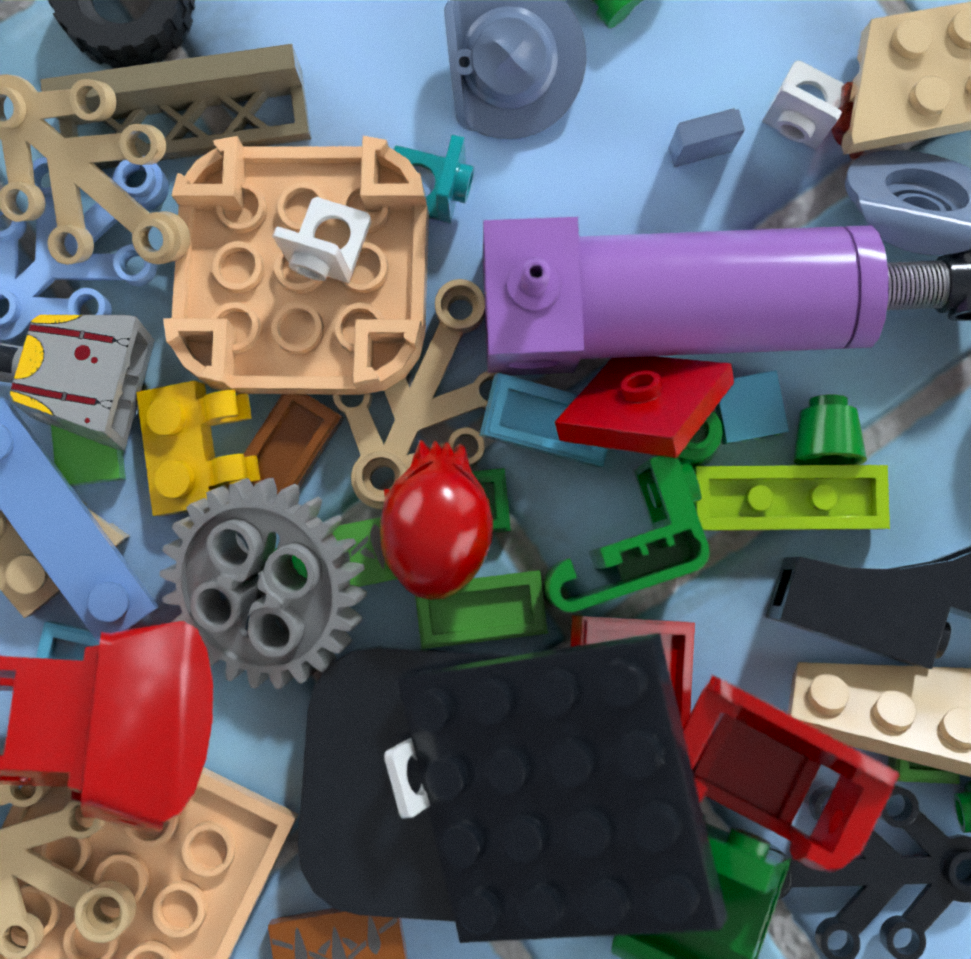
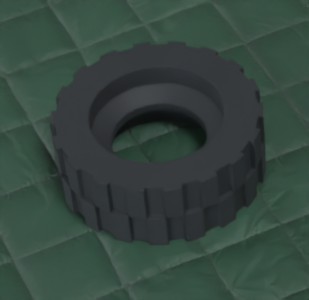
[48,0,195,69]

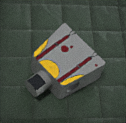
[0,315,155,451]

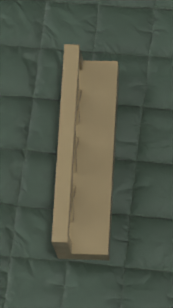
[40,44,311,169]

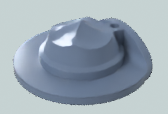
[444,0,586,139]
[845,150,971,255]

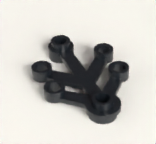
[769,784,971,959]

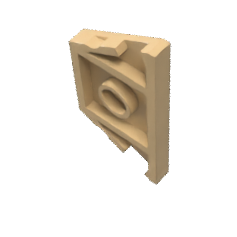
[841,1,971,155]

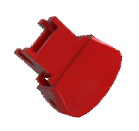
[0,621,213,831]
[683,675,900,872]

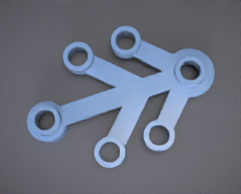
[0,156,169,342]

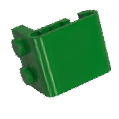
[543,456,710,612]
[611,814,790,959]

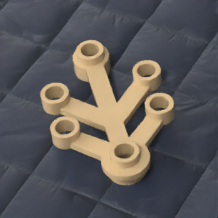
[0,74,190,265]
[333,279,497,510]
[0,785,136,959]

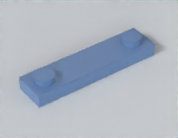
[0,397,159,643]

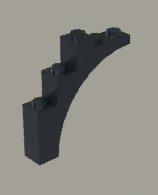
[766,545,971,669]

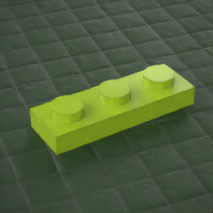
[693,465,890,531]

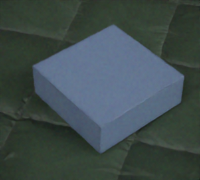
[668,108,745,167]

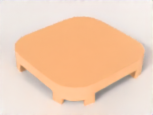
[163,136,429,395]

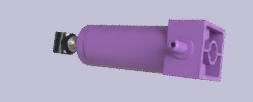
[482,217,971,376]

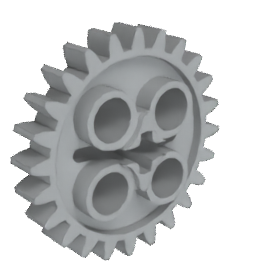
[160,478,367,689]

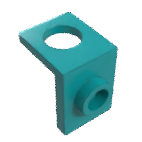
[394,134,474,223]

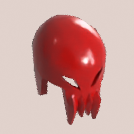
[380,440,493,600]

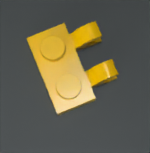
[136,381,260,516]

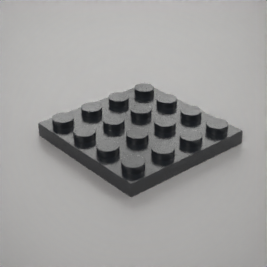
[397,633,727,943]

